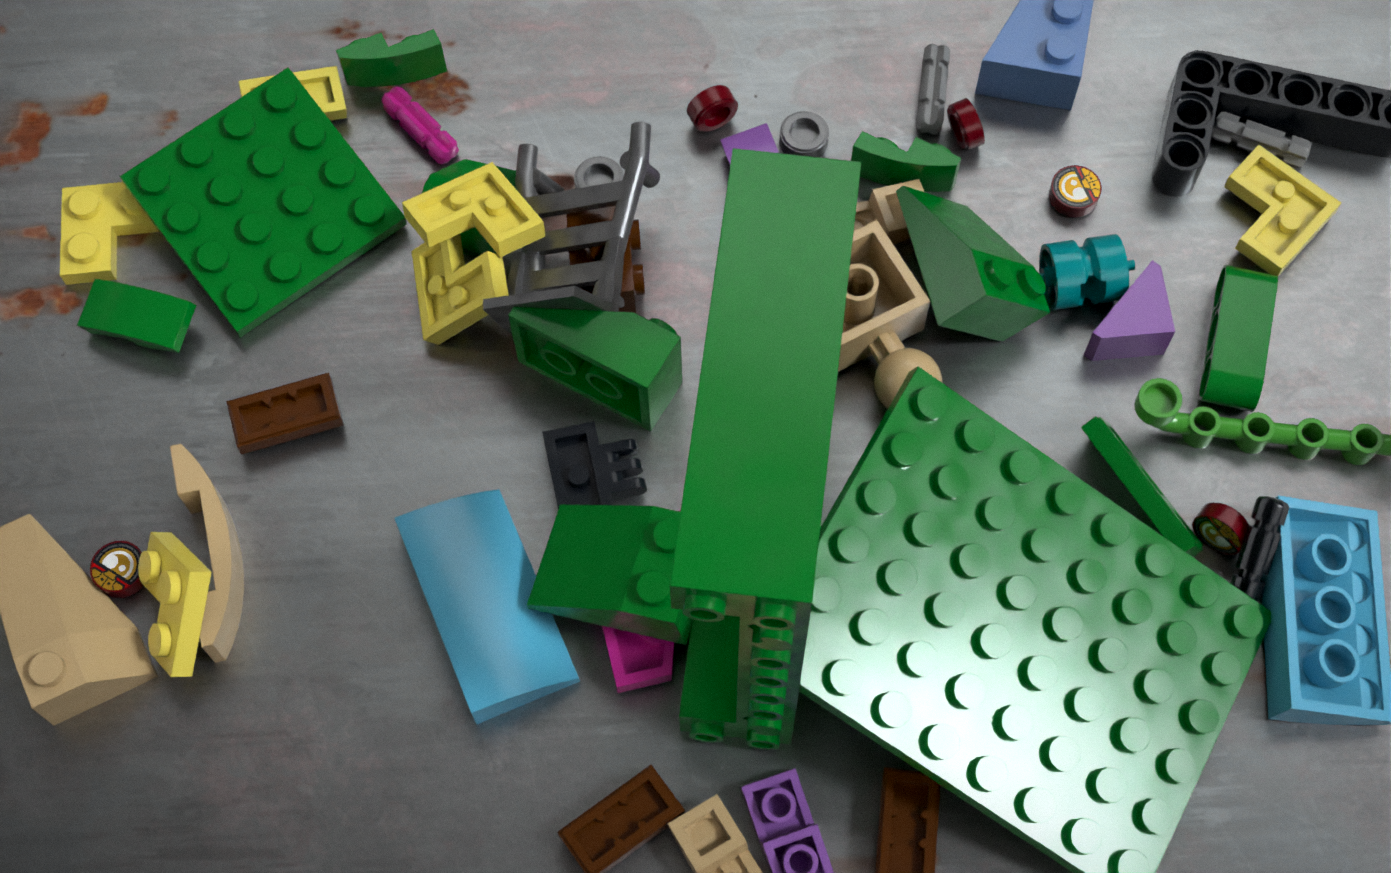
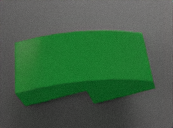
[336,29,448,87]
[851,131,961,192]
[77,279,197,353]

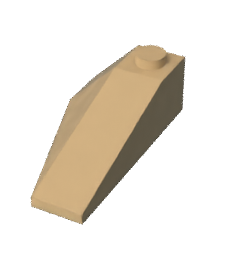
[0,513,158,726]

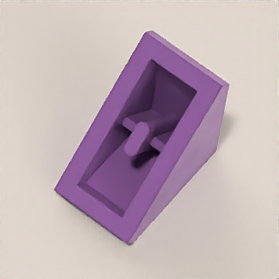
[1083,260,1175,361]

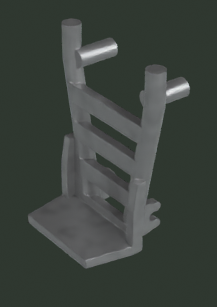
[483,122,660,333]

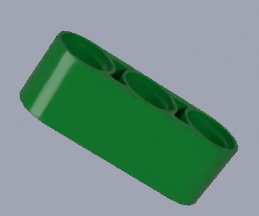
[1199,265,1278,412]

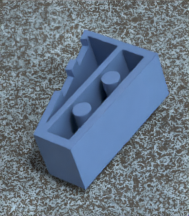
[975,0,1094,110]

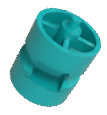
[1039,234,1135,310]

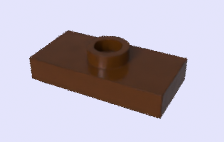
[226,372,344,455]
[557,764,685,873]
[874,767,941,873]

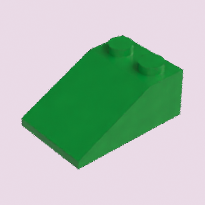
[896,186,1050,342]
[508,307,683,432]
[527,504,694,645]

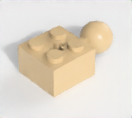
[838,220,942,409]

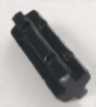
[1230,496,1289,602]

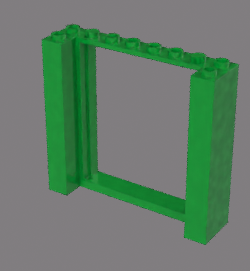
[670,148,861,750]

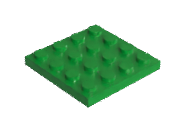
[120,67,407,338]

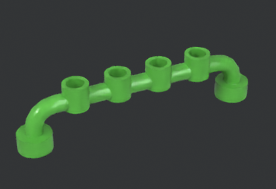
[1134,378,1391,465]

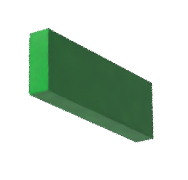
[1081,416,1203,557]

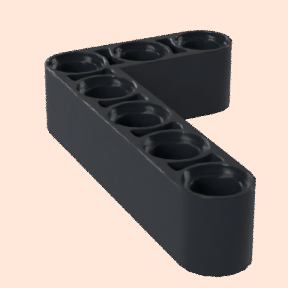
[1152,50,1391,197]

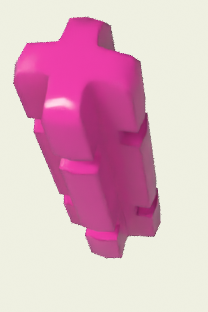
[381,86,459,165]

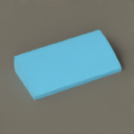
[394,489,580,725]
[1261,495,1391,725]

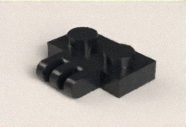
[542,421,647,509]

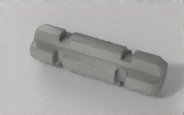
[916,43,950,134]
[1211,112,1311,168]

